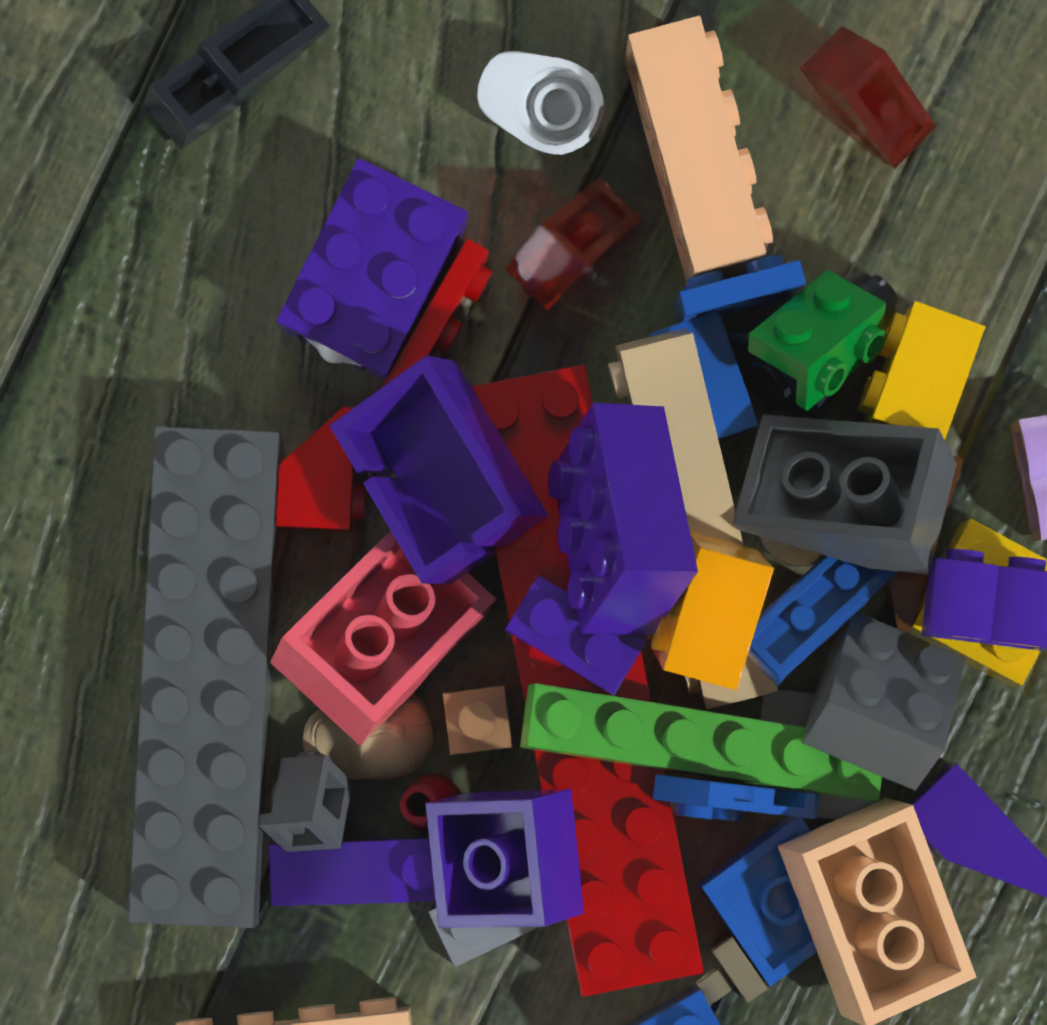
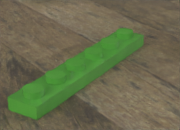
[520,683,882,802]

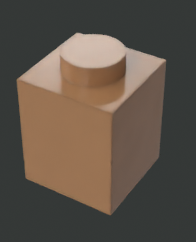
[443,686,512,755]

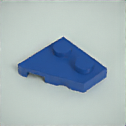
[653,774,819,822]

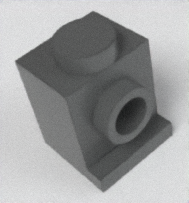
[258,751,353,852]

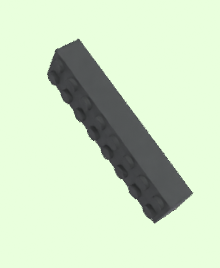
[128,427,284,928]

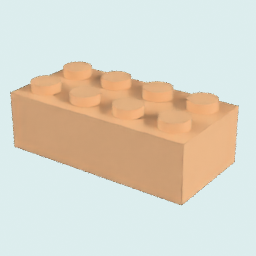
[624,15,773,285]

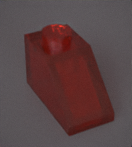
[800,26,937,169]
[505,177,642,311]

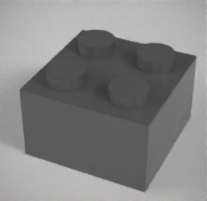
[802,612,966,791]

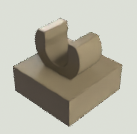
[695,934,768,1004]

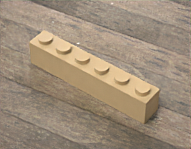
[608,328,778,709]

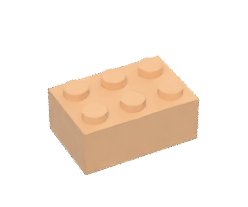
[778,798,976,1025]

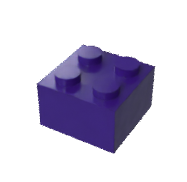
[426,789,584,928]

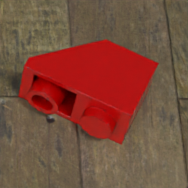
[276,406,366,533]

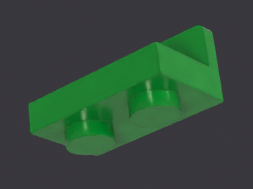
[748,269,886,411]

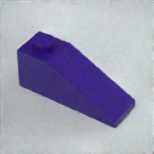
[907,763,1047,898]
[269,836,436,906]

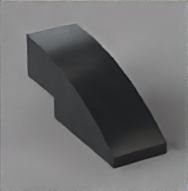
[143,0,330,150]

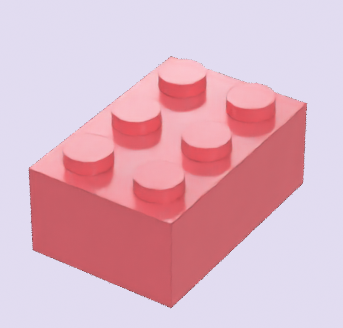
[270,531,496,746]

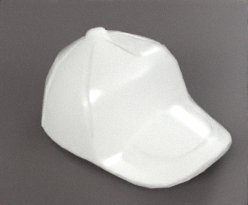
[477,51,604,155]

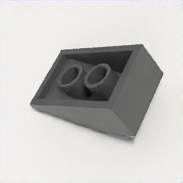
[733,414,957,575]

